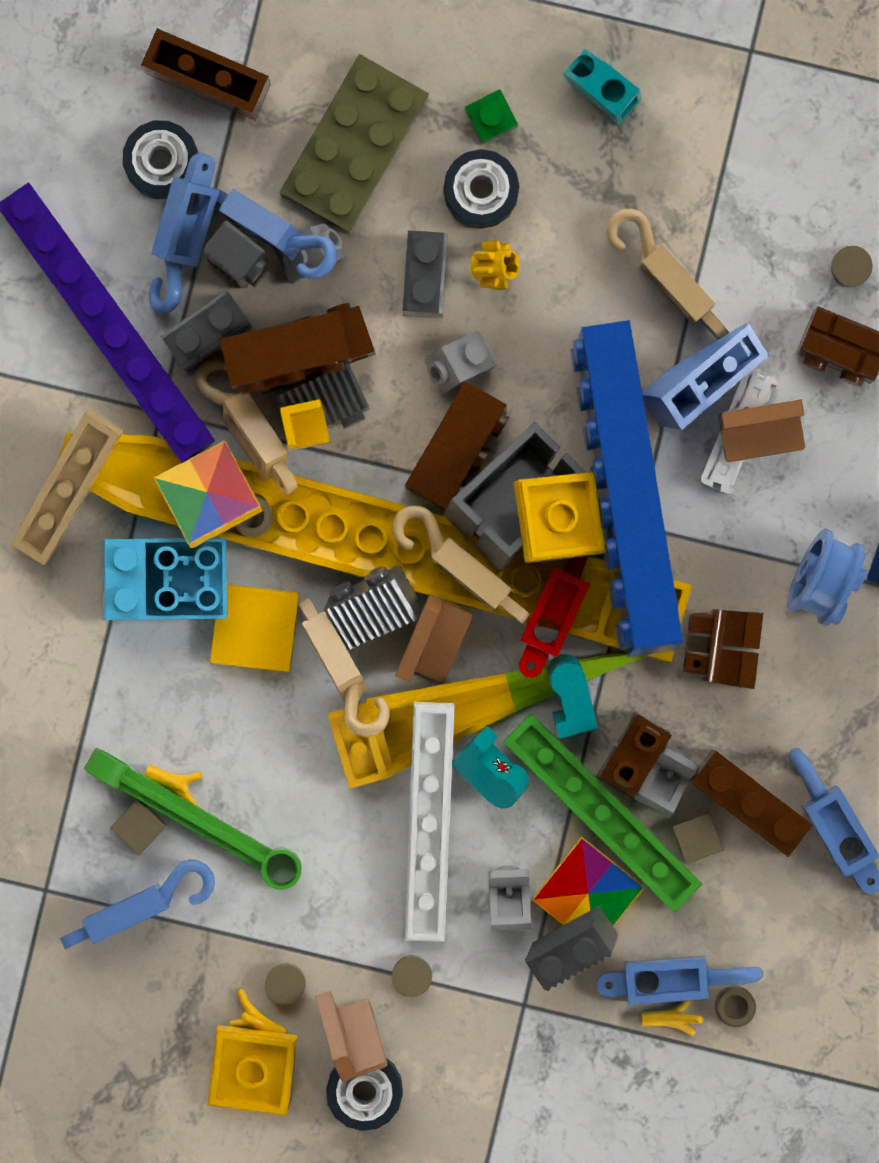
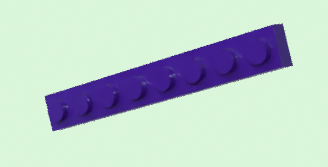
[0,182,215,463]

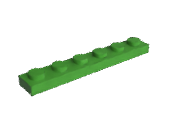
[503,713,702,913]

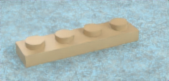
[10,409,124,566]

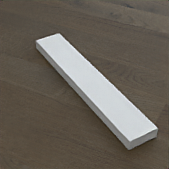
[405,701,455,942]

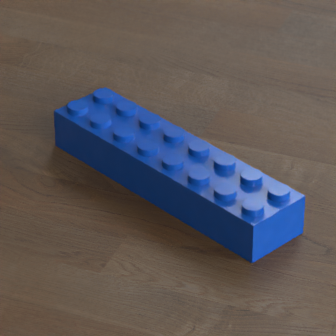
[570,320,683,658]

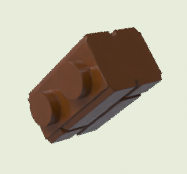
[796,306,879,387]

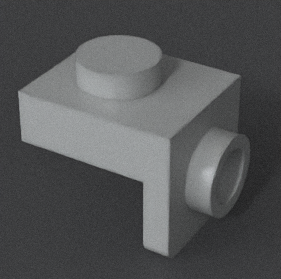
[274,223,345,284]
[425,331,497,394]
[634,747,699,818]
[489,865,531,931]

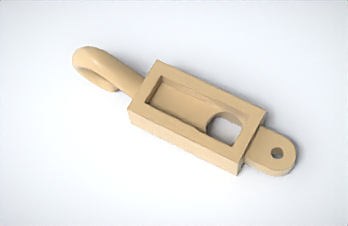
[606,209,729,340]
[194,358,297,495]
[392,505,530,625]
[298,598,390,737]

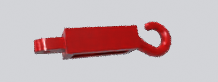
[519,556,591,678]

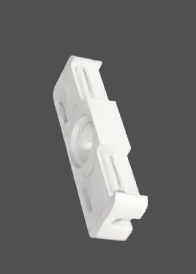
[699,370,778,495]

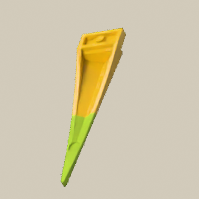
[328,651,644,789]

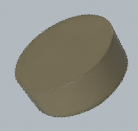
[831,246,873,287]
[235,496,273,538]
[392,955,432,997]
[265,963,306,1005]
[715,985,756,1027]

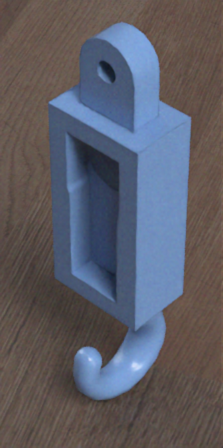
[149,153,220,314]
[215,187,337,279]
[789,748,879,894]
[60,859,215,949]
[597,956,763,1005]

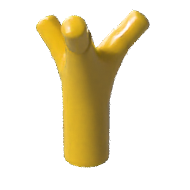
[144,764,202,807]
[229,989,287,1033]
[642,1000,703,1037]

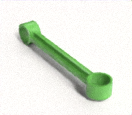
[84,748,302,890]

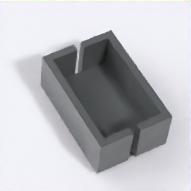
[443,422,587,572]

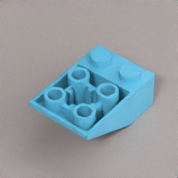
[102,538,227,621]

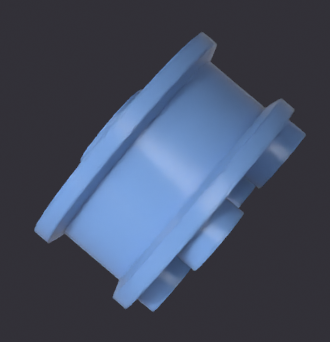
[787,528,867,626]

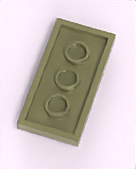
[280,54,429,233]

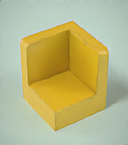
[280,399,331,451]

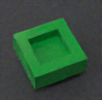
[464,89,518,145]

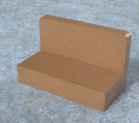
[718,399,805,462]
[395,594,473,683]
[315,991,387,1082]

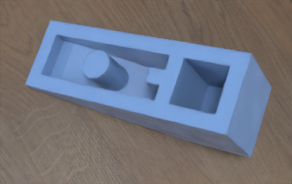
[642,323,769,430]

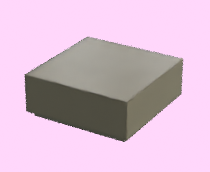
[110,800,168,855]
[671,812,724,864]

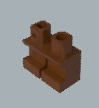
[683,609,764,689]
[596,711,672,798]

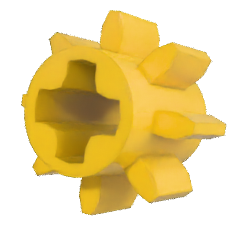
[470,240,520,290]

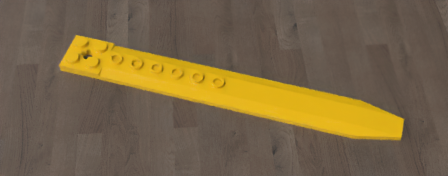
[60,433,692,663]

